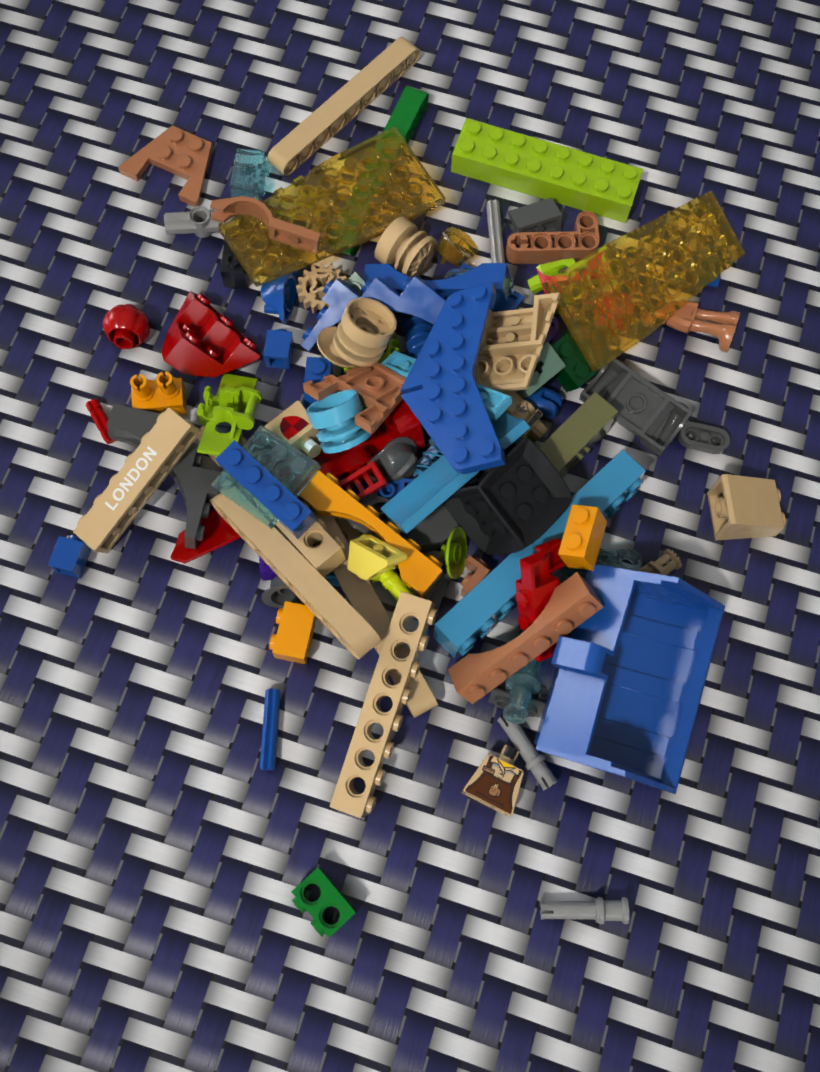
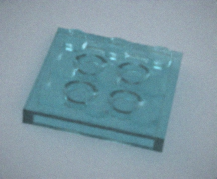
[211,425,321,529]

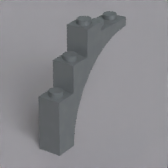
[107,404,227,550]

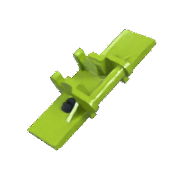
[197,374,262,456]

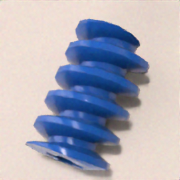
[402,316,433,359]

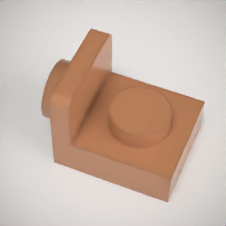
[460,555,490,597]

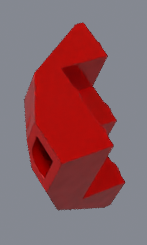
[161,291,260,377]

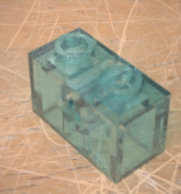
[229,148,270,201]

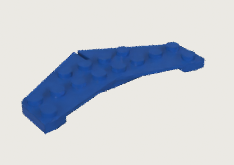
[400,281,505,474]

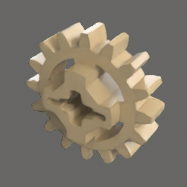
[296,263,347,314]

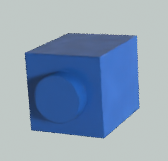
[263,329,294,370]
[48,535,91,579]

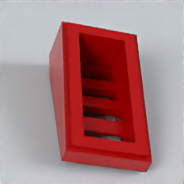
[338,460,390,502]

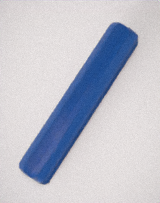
[260,688,281,771]

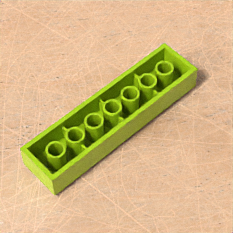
[451,118,643,223]

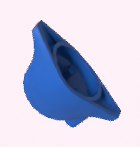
[260,264,301,324]

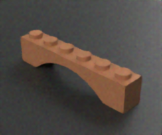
[448,572,604,705]

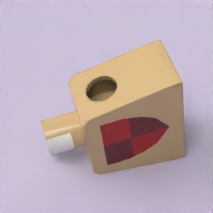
[261,400,321,461]

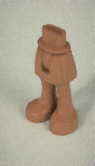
[653,301,740,353]

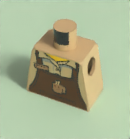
[461,745,524,817]

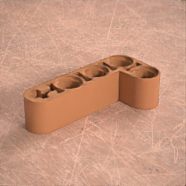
[505,211,600,264]

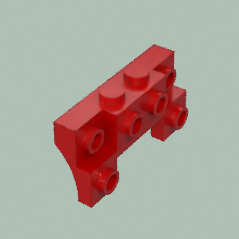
[515,538,565,662]

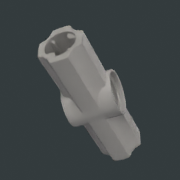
[164,206,238,238]

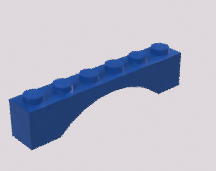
[363,263,511,304]

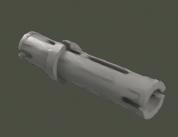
[497,711,558,791]

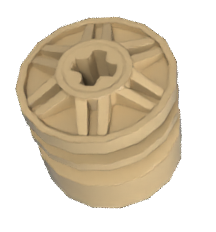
[375,217,438,278]
[333,297,397,367]

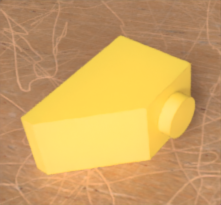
[347,534,407,580]

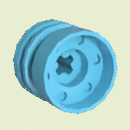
[306,390,372,454]

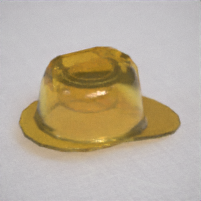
[437,227,478,267]

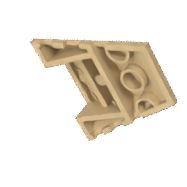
[475,292,561,392]

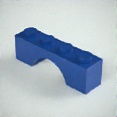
[215,440,317,539]

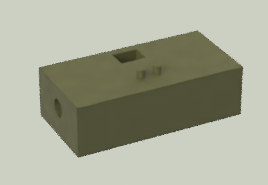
[539,392,618,478]

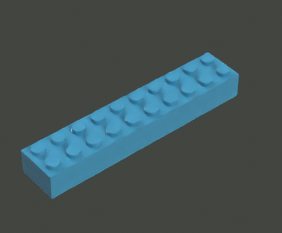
[433,450,646,659]

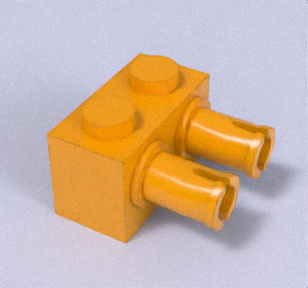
[130,371,187,416]

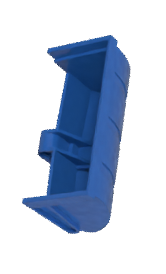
[534,564,725,794]

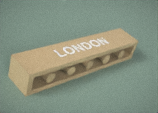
[73,407,201,553]

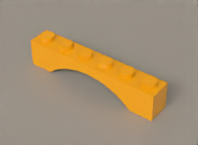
[298,470,443,598]

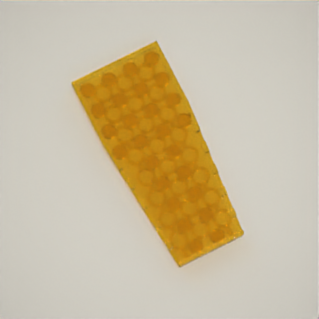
[218,126,446,287]
[543,191,745,372]

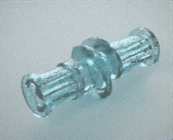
[503,659,542,724]

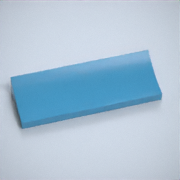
[380,412,530,533]

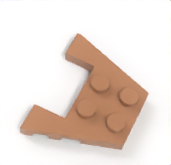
[118,125,213,207]
[303,363,406,434]

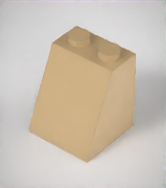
[707,474,786,540]

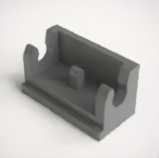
[508,198,562,234]

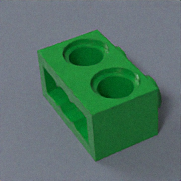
[291,867,357,938]

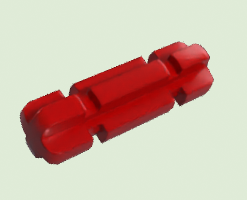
[86,399,117,444]

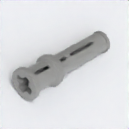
[540,897,629,924]

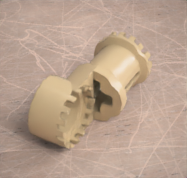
[638,549,682,575]

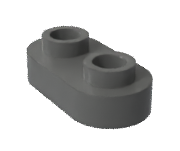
[678,422,730,454]

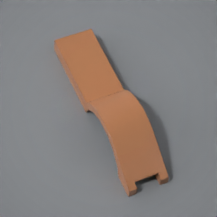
[210,196,321,254]

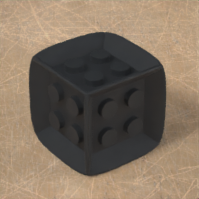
[443,437,572,555]

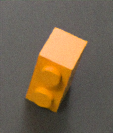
[558,505,607,571]
[269,601,317,664]

